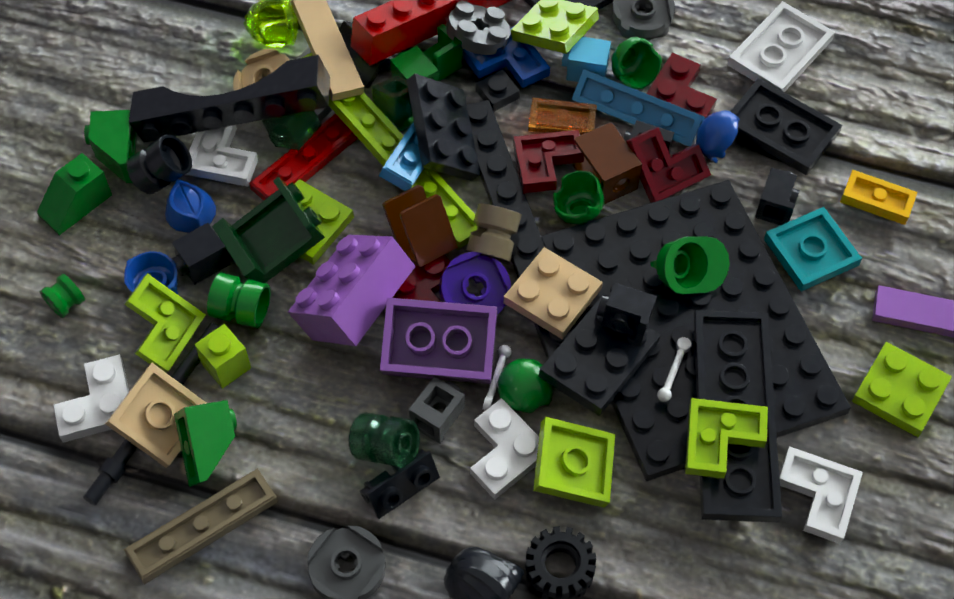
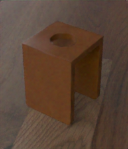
[572,123,642,205]
[382,185,458,267]

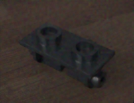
[360,449,440,519]

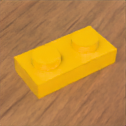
[840,169,918,225]

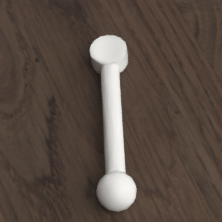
[657,337,692,402]
[482,345,512,410]

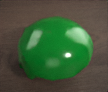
[611,36,662,89]
[553,170,604,225]
[496,358,555,413]

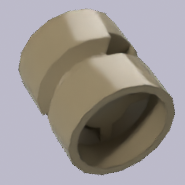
[466,203,522,262]

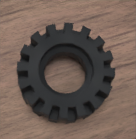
[525,526,596,599]

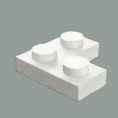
[185,125,258,187]
[54,354,129,443]
[470,398,539,500]
[779,446,863,544]

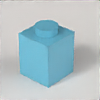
[562,37,611,82]

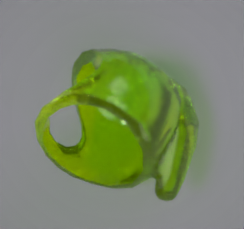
[243,0,298,47]

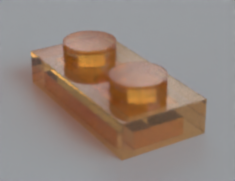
[528,97,597,136]

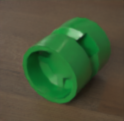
[207,272,271,329]

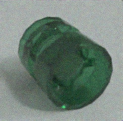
[348,412,420,468]

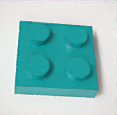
[764,207,862,292]

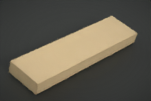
[291,0,364,101]

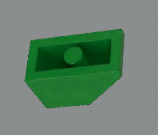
[84,110,137,183]
[37,153,112,235]
[174,400,237,487]

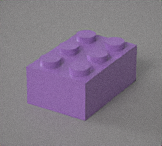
[288,235,415,346]
[380,297,497,384]

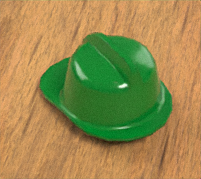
[650,236,730,294]

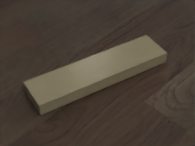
[123,468,278,585]

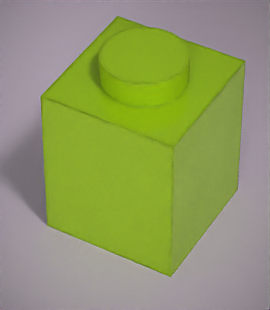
[194,324,251,389]

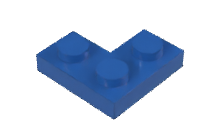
[463,27,550,88]

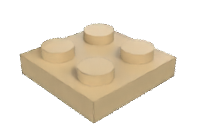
[504,247,603,339]
[105,363,206,468]

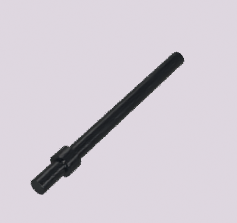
[83,323,219,506]

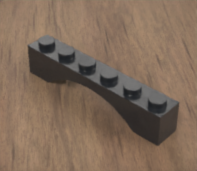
[129,55,330,143]

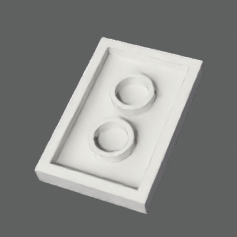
[727,1,835,92]

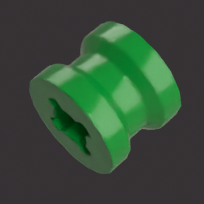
[40,274,85,318]

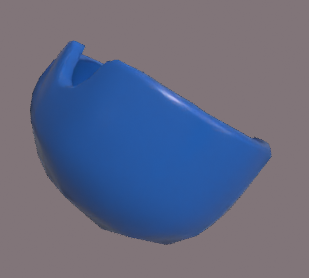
[696,110,740,163]

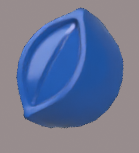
[165,179,216,233]
[124,251,178,294]

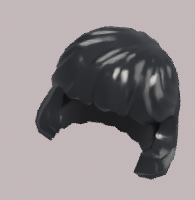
[444,547,524,599]

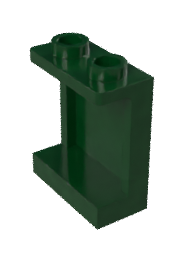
[212,177,325,283]

